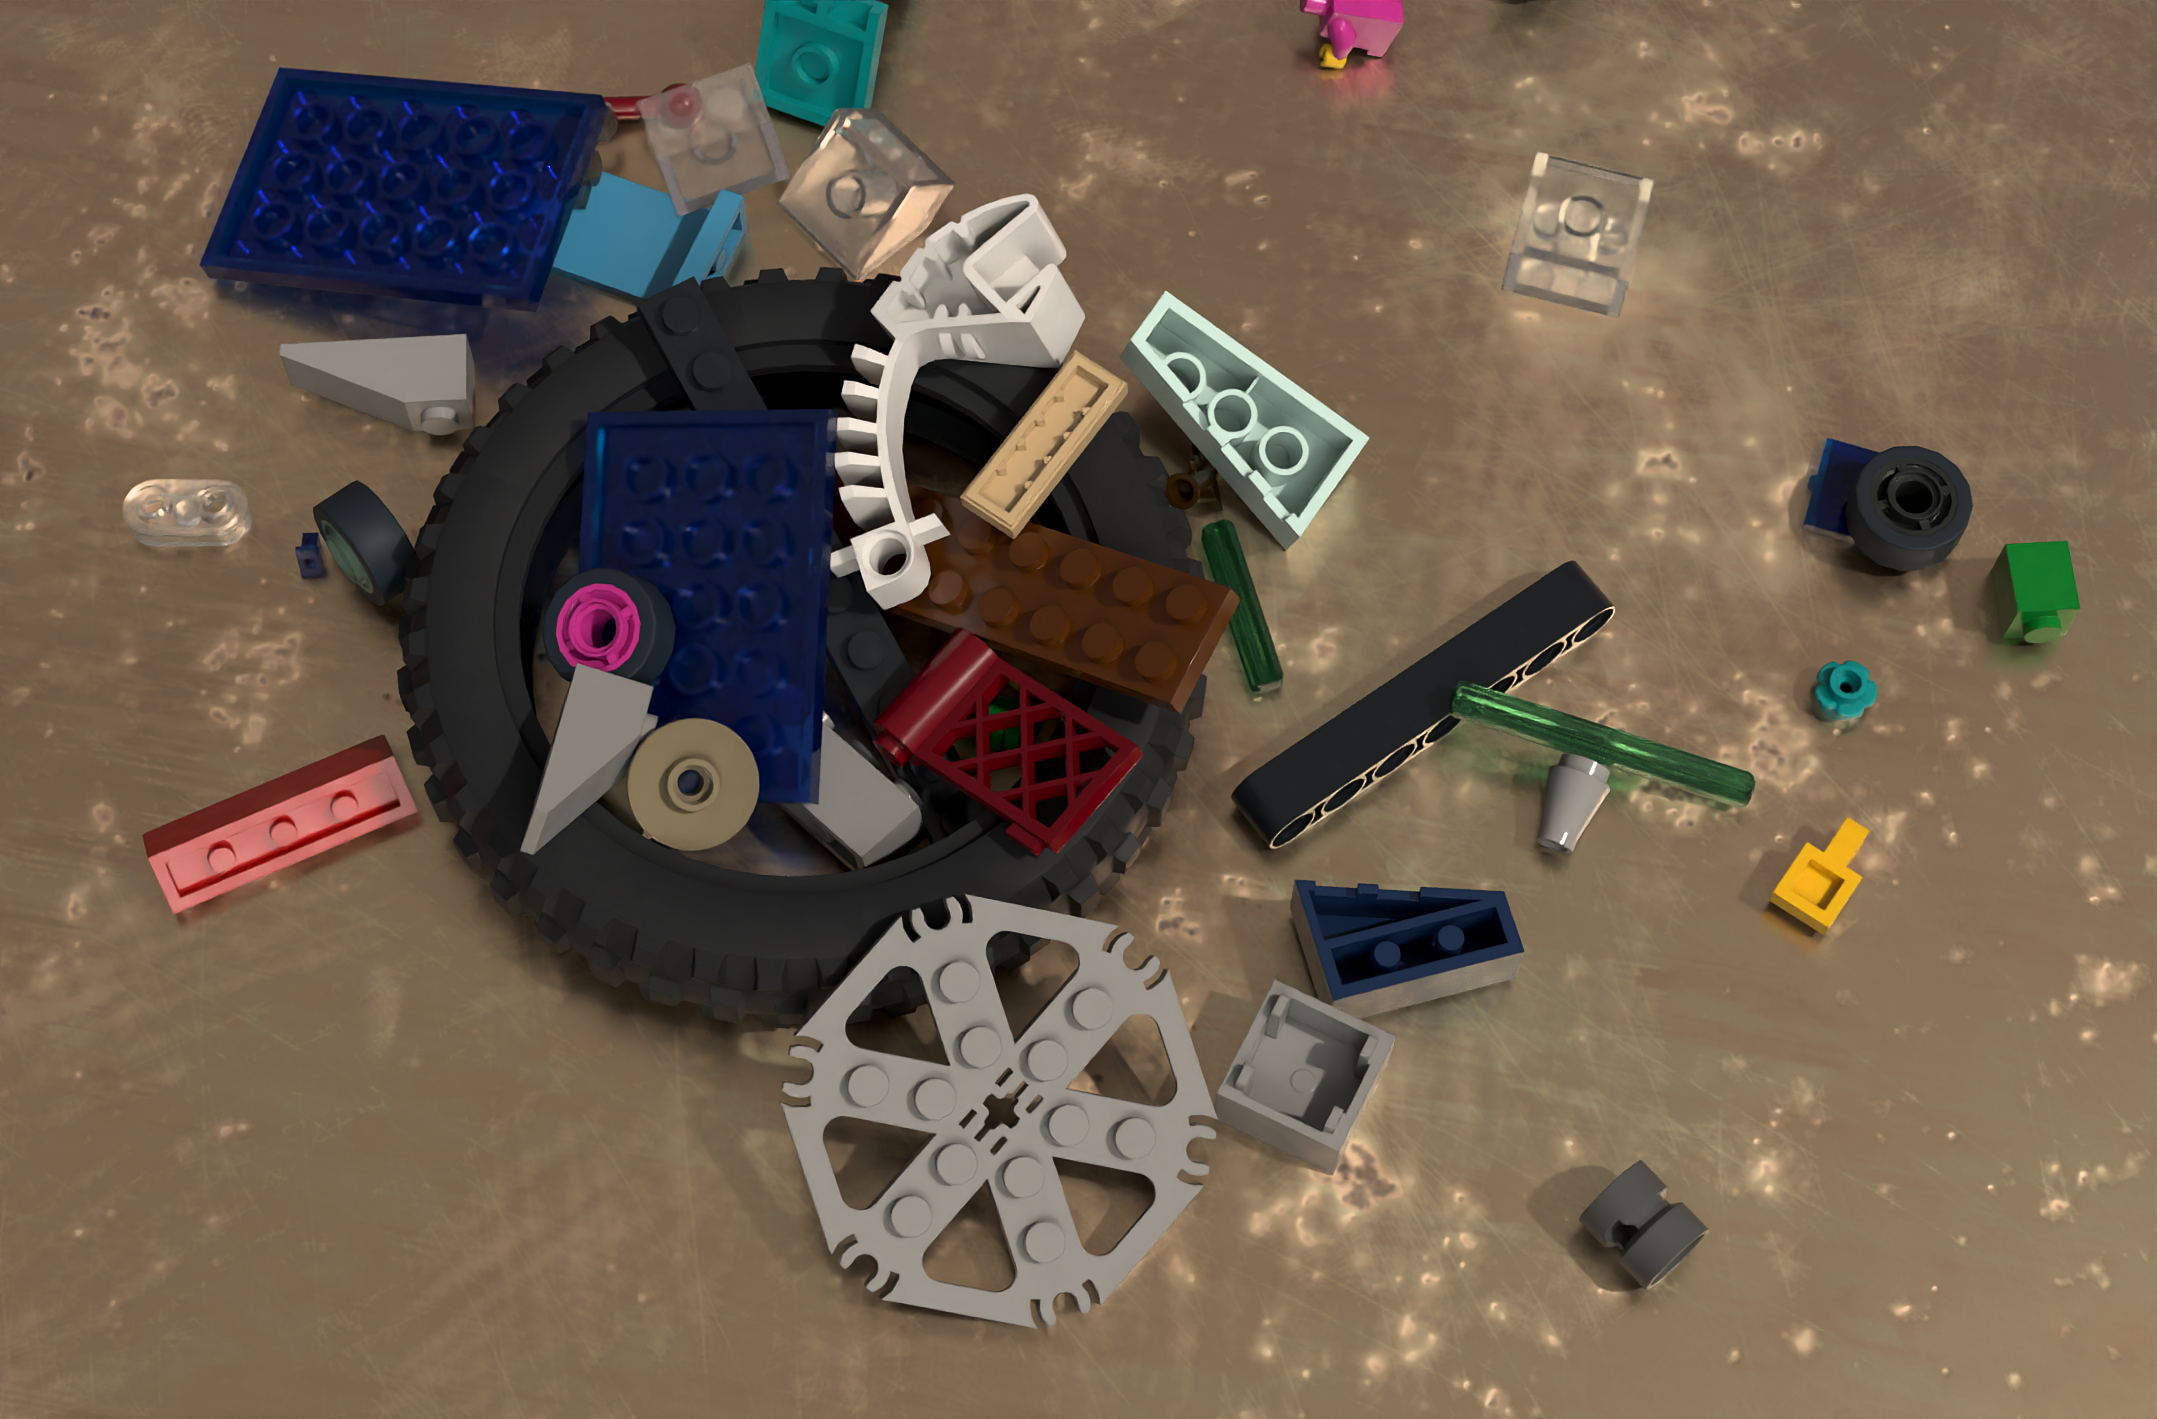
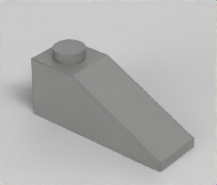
[280,334,475,435]
[520,663,658,855]

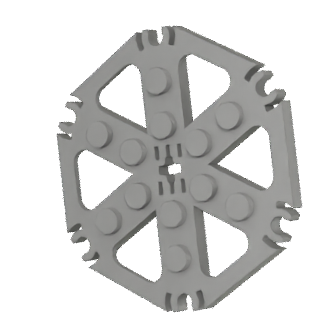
[780,894,1218,1329]

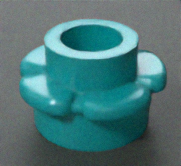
[1814,660,1877,720]

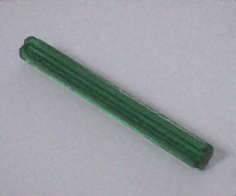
[1449,680,1756,809]

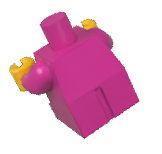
[1300,0,1404,70]

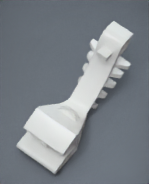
[829,193,1085,610]

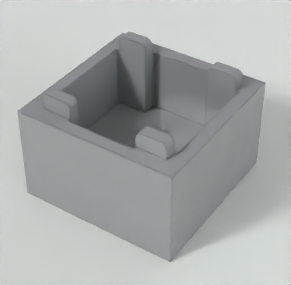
[1214,979,1396,1175]

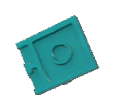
[751,0,889,138]

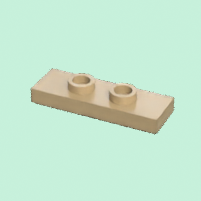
[960,350,1128,539]

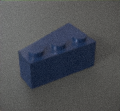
[1290,880,1525,1019]

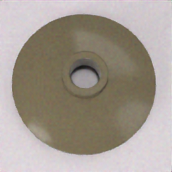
[626,718,759,851]

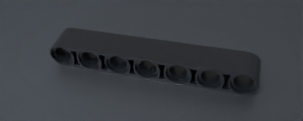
[1231,560,1616,849]

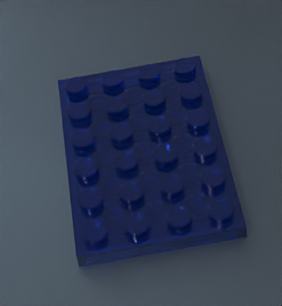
[199,67,609,312]
[578,409,838,805]

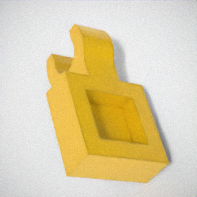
[1769,817,1870,936]

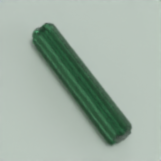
[1201,519,1284,693]

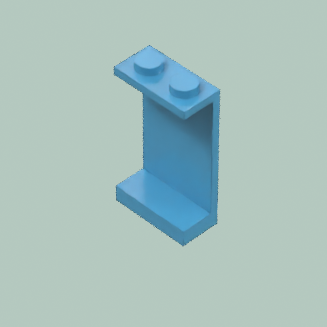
[492,127,748,303]

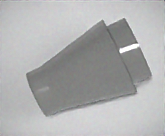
[1536,753,1610,854]

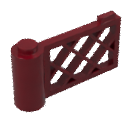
[871,627,1143,857]

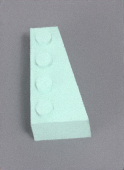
[1120,291,1370,550]

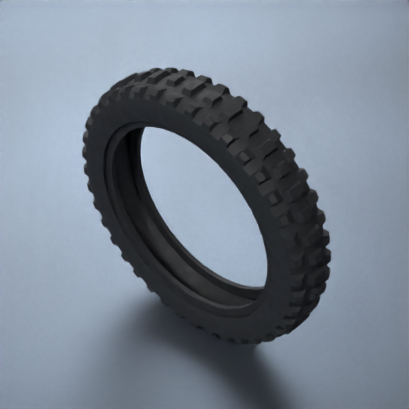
[397,267,1207,1029]

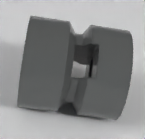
[1579,1160,1710,1290]

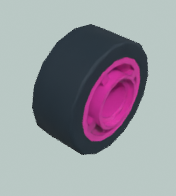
[542,568,676,685]

